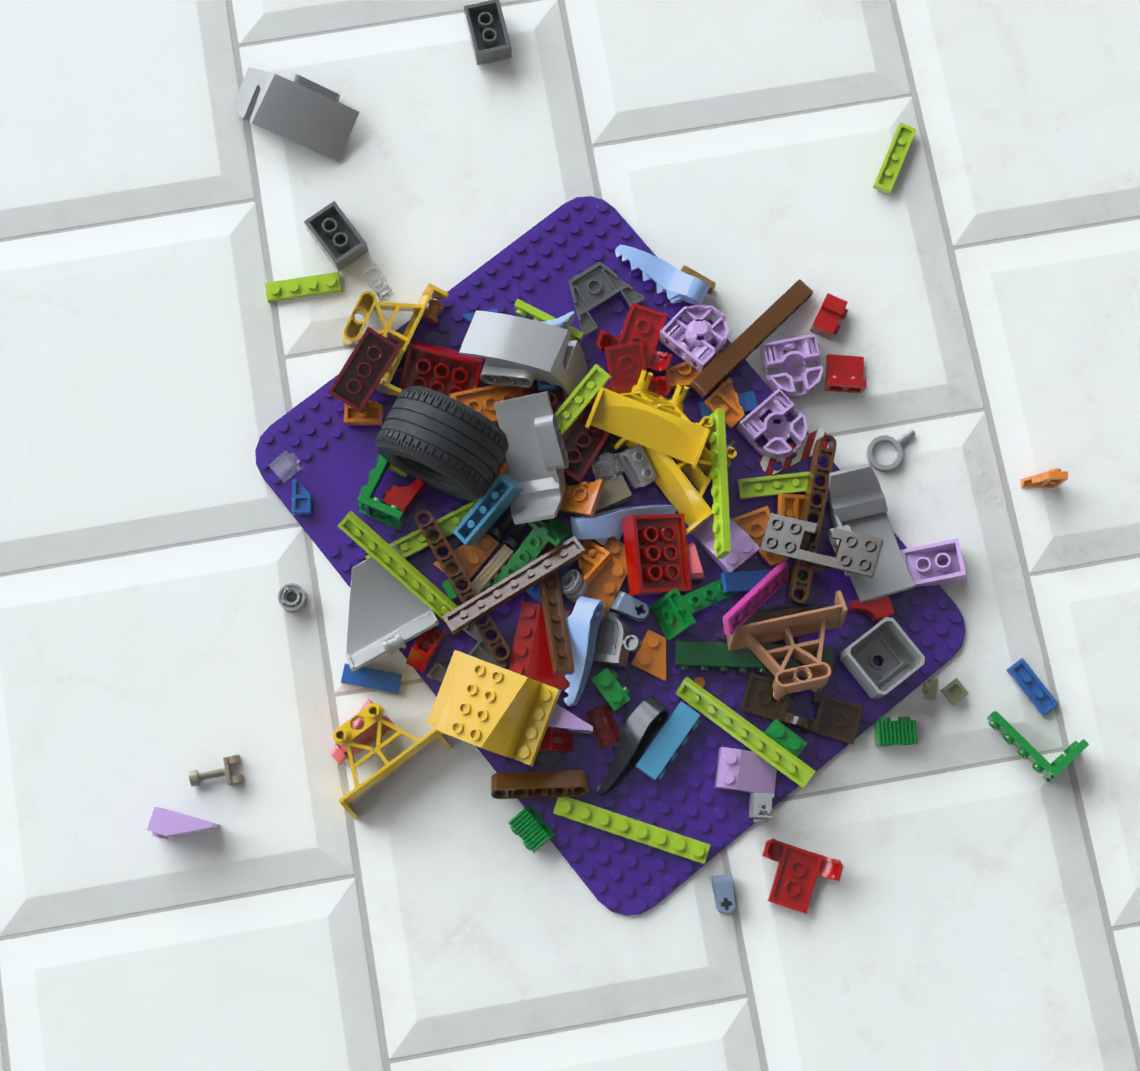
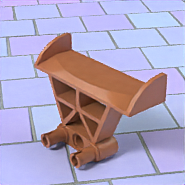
[727,590,848,701]

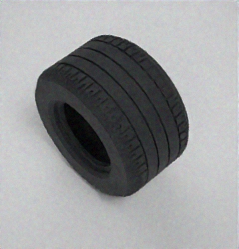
[375,386,509,501]

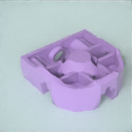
[659,304,729,373]
[759,334,823,399]
[736,388,808,459]

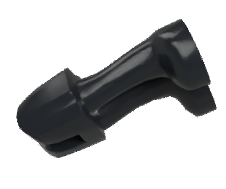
[487,511,528,552]

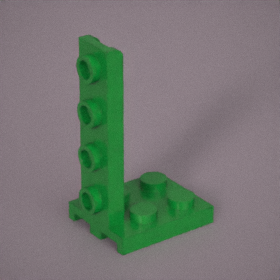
[357,454,404,531]
[490,517,572,587]
[650,571,740,641]
[987,711,1089,782]

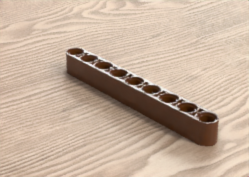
[690,279,814,399]
[787,435,837,604]
[415,510,510,664]

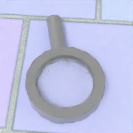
[866,429,916,472]

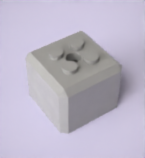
[840,617,925,699]

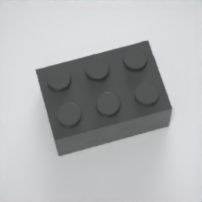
[464,0,512,65]
[304,201,369,272]

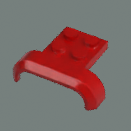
[596,302,672,372]
[595,341,671,400]
[762,838,844,914]

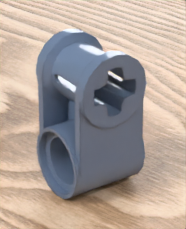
[610,591,649,622]
[711,874,735,914]

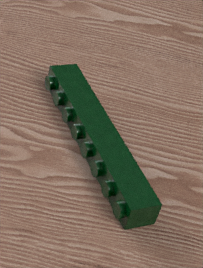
[675,641,833,673]

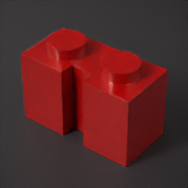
[810,293,848,340]

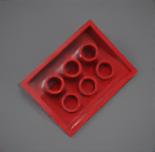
[399,340,486,396]
[622,514,692,596]
[508,601,572,691]

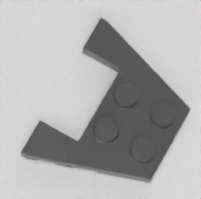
[568,261,645,337]
[427,620,508,682]

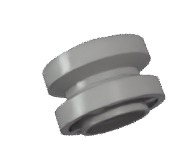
[559,569,589,601]
[278,583,307,613]

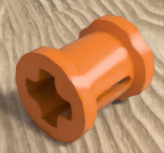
[422,299,445,324]

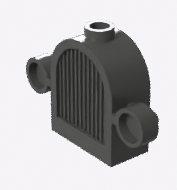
[592,613,641,667]

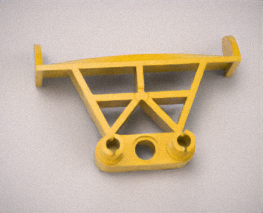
[342,283,449,396]
[585,370,710,469]
[614,416,737,536]
[333,703,451,820]

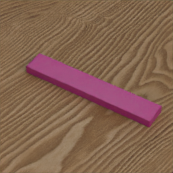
[722,561,789,636]

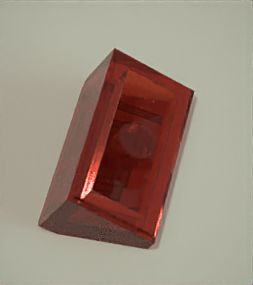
[586,704,621,749]

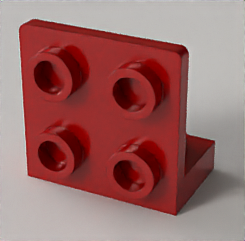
[825,354,866,394]

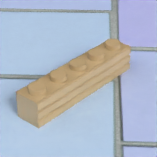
[472,544,514,594]

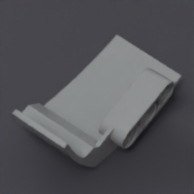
[234,67,359,162]
[459,310,588,396]
[494,391,569,525]
[828,464,915,603]

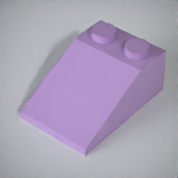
[691,514,760,572]
[900,538,967,587]
[547,704,593,734]
[715,747,777,794]
[147,807,220,839]

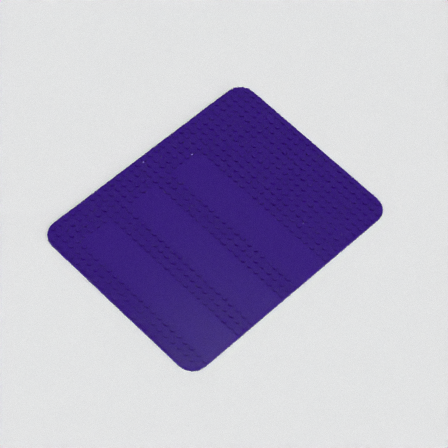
[255,196,966,916]

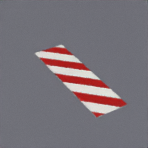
[758,427,829,476]

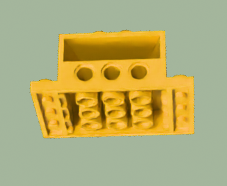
[427,650,561,766]

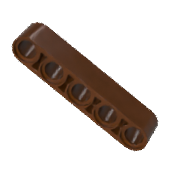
[491,770,589,799]

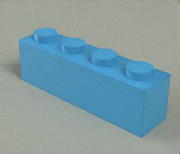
[453,474,524,546]
[635,701,701,780]

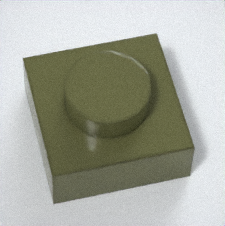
[922,678,939,701]
[940,678,969,706]

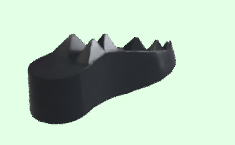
[742,604,830,625]
[596,696,670,795]

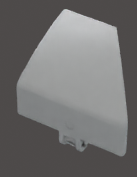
[346,545,439,672]

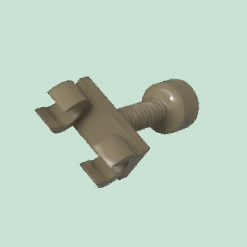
[189,755,244,787]

